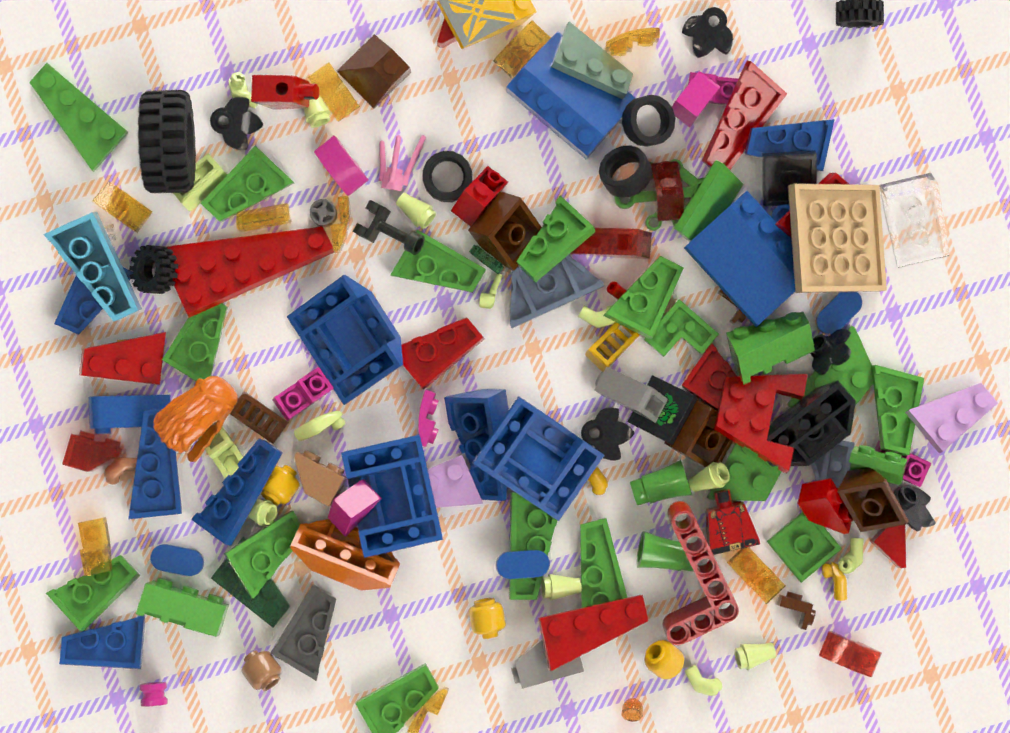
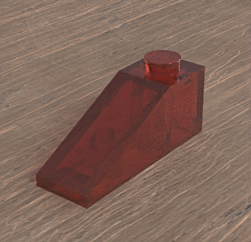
[570,228,652,259]

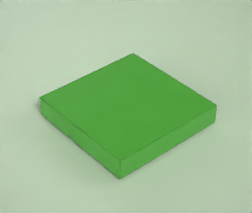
[766,511,842,583]

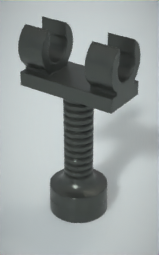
[352,200,425,255]

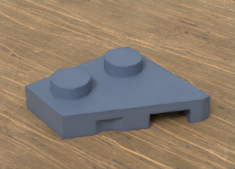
[811,441,855,488]

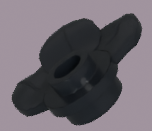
[682,7,733,58]
[210,97,263,150]
[810,329,851,375]
[581,407,635,461]
[893,485,936,531]

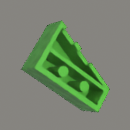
[726,311,815,384]
[136,578,229,637]

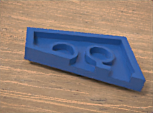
[54,267,133,335]

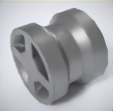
[310,199,337,227]

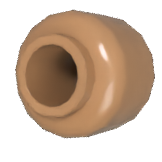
[241,650,282,691]

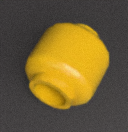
[261,465,300,506]
[469,598,506,639]
[644,640,684,680]

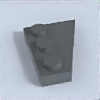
[271,584,336,681]

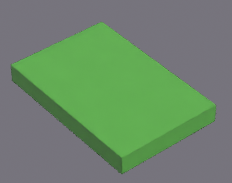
[674,160,743,242]

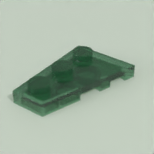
[211,536,291,628]

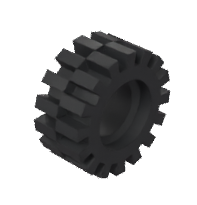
[836,0,884,28]
[129,245,179,294]

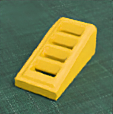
[585,322,640,372]

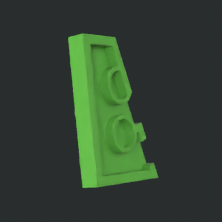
[517,195,596,283]
[390,229,486,293]
[162,303,228,381]
[871,365,924,456]
[224,511,301,599]
[355,663,439,733]

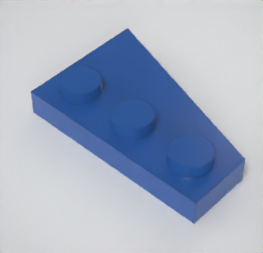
[745,119,835,171]
[59,615,146,669]

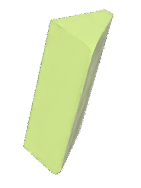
[173,153,227,211]

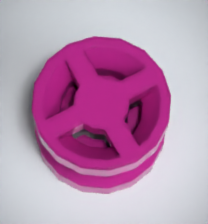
[139,682,168,707]

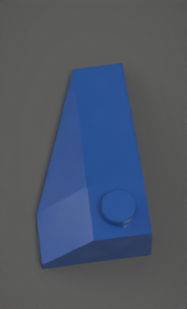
[444,389,509,501]

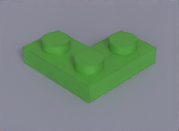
[644,299,719,357]

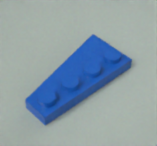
[128,408,182,519]
[191,438,283,546]

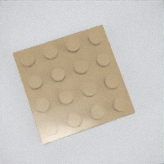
[788,184,887,293]

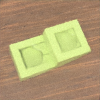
[198,422,244,478]

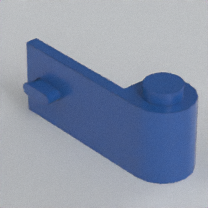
[88,395,170,434]

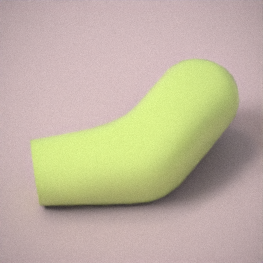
[294,411,345,441]

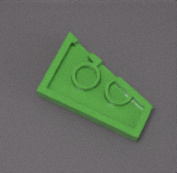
[200,146,294,222]
[603,256,684,339]
[46,555,141,632]

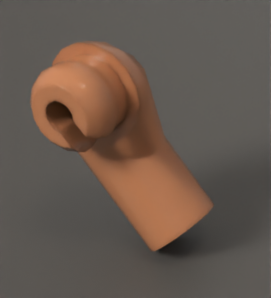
[104,457,137,485]

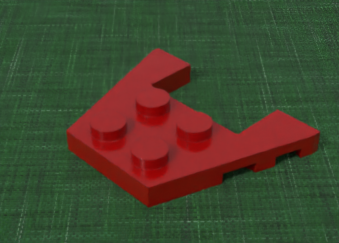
[714,374,808,473]

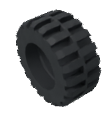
[138,90,196,193]

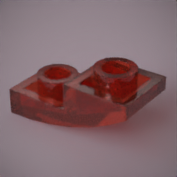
[819,631,882,677]

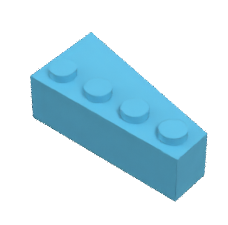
[43,212,142,321]

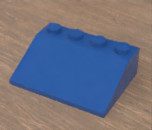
[506,31,635,160]
[684,191,796,327]

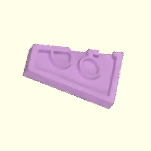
[905,383,998,453]
[428,455,483,508]

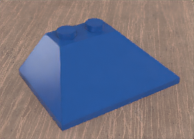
[287,275,403,405]
[472,396,604,521]
[341,435,443,558]

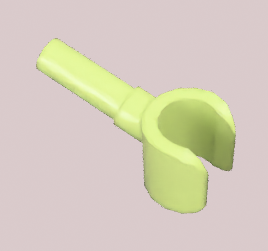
[479,273,503,309]

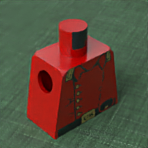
[251,75,320,110]
[705,489,760,555]

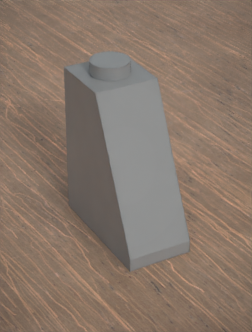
[594,367,668,423]
[511,638,584,689]

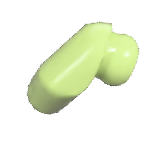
[229,72,258,109]
[578,305,615,328]
[838,538,864,574]
[684,664,722,696]

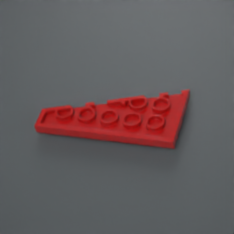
[167,226,335,318]

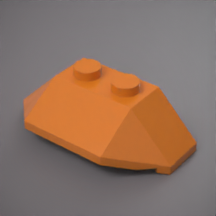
[290,519,400,591]

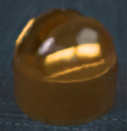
[621,698,643,722]

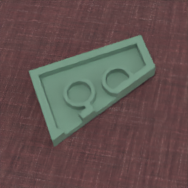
[551,21,633,99]

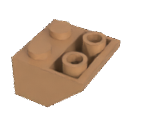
[294,450,347,506]

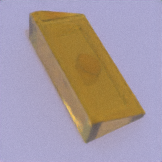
[92,181,153,233]
[236,203,292,232]

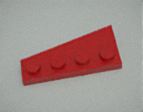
[538,595,648,671]

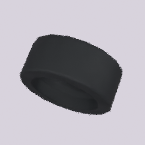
[622,95,676,147]
[598,145,653,198]
[422,151,472,202]

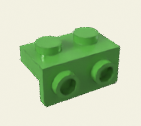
[849,445,907,485]

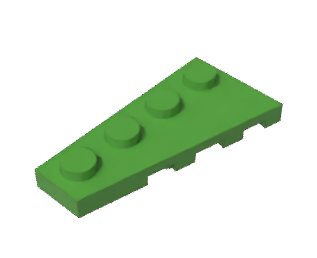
[29,63,128,172]

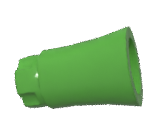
[630,460,692,505]
[636,531,693,571]

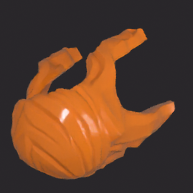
[153,376,238,462]

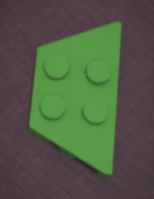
[786,326,873,407]
[706,443,781,501]

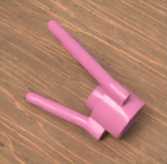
[379,135,426,191]

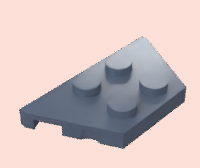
[510,255,605,328]

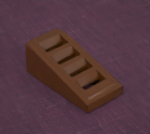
[230,392,289,444]

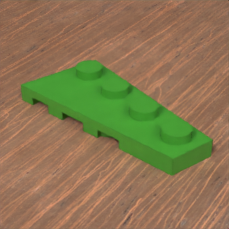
[509,492,558,600]
[580,518,628,608]

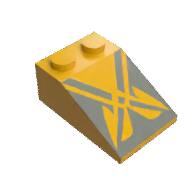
[437,0,537,49]

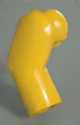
[588,467,608,495]
[822,562,847,601]

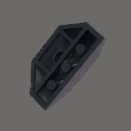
[767,380,856,466]

